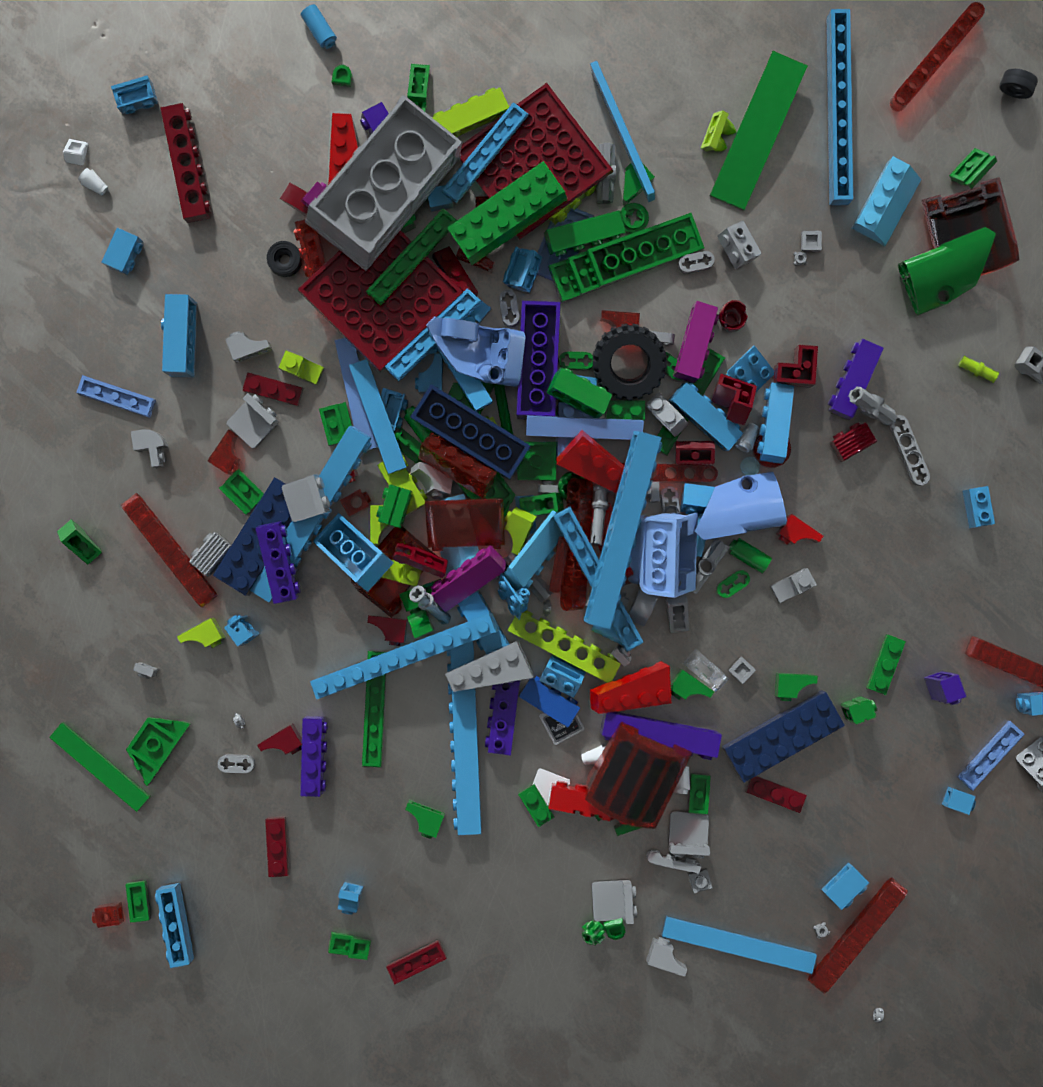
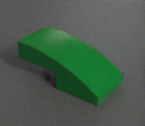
[328,932,371,960]

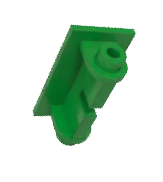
[395,428,431,464]

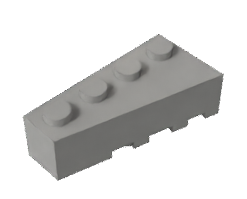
[445,641,534,692]

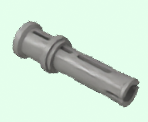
[590,486,611,546]
[409,586,451,625]

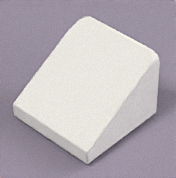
[63,139,88,165]

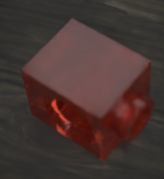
[340,489,372,518]

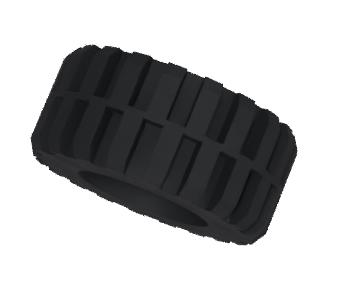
[592,324,667,401]

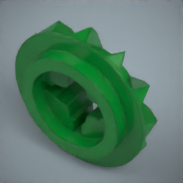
[620,203,649,233]

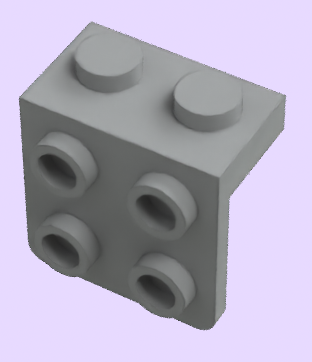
[227,393,279,448]
[282,474,330,522]
[1016,736,1043,793]
[668,811,710,858]
[592,880,637,924]

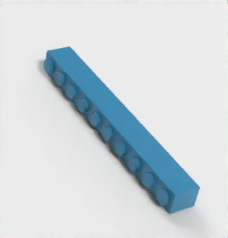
[826,9,853,205]
[250,426,372,603]
[583,431,662,629]
[310,613,499,700]
[447,641,482,835]

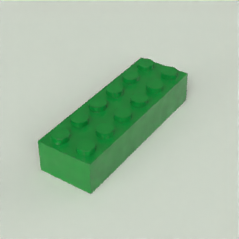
[447,161,567,265]

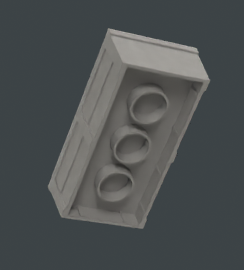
[305,95,462,271]

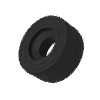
[999,68,1038,99]
[266,241,302,277]

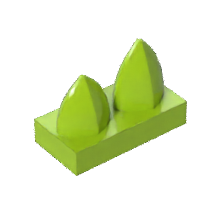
[701,110,737,152]

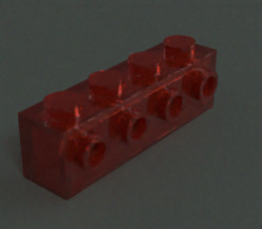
[294,219,327,278]
[418,432,497,498]

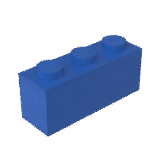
[519,676,580,727]

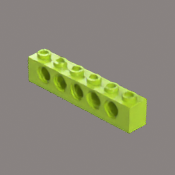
[508,610,621,683]

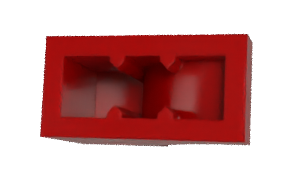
[776,514,824,545]

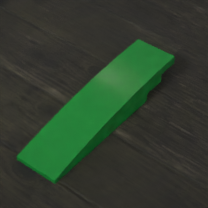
[710,51,808,211]
[548,212,705,303]

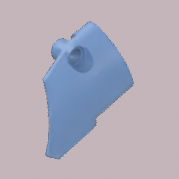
[426,317,525,387]
[694,472,787,540]

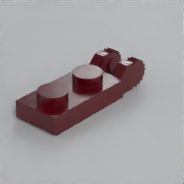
[393,543,448,578]

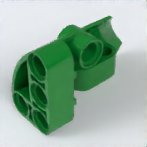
[898,227,996,315]

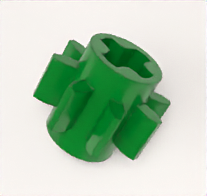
[582,920,605,946]

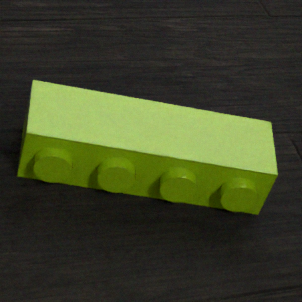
[432,87,509,138]

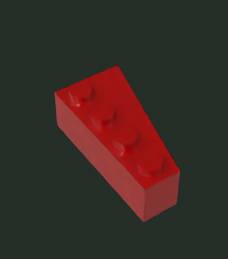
[548,781,630,825]

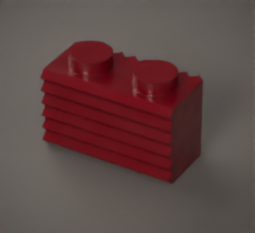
[830,422,877,462]
[675,441,715,465]

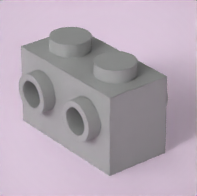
[717,221,762,269]

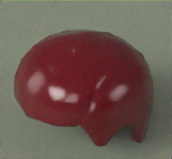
[719,300,748,331]

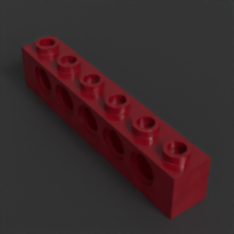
[160,103,211,223]

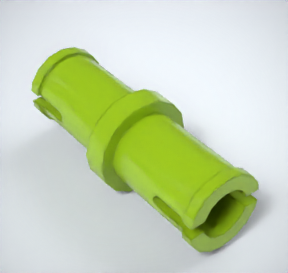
[958,355,999,383]

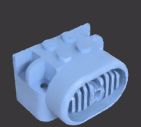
[628,513,698,598]

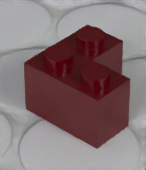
[773,345,818,388]
[711,374,757,426]

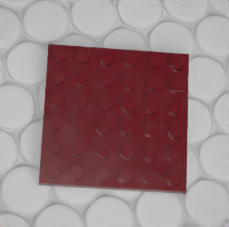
[460,83,613,240]
[298,230,463,372]

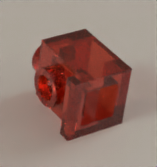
[92,902,124,928]

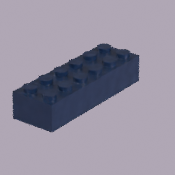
[410,384,531,480]
[213,477,292,596]
[722,690,845,783]

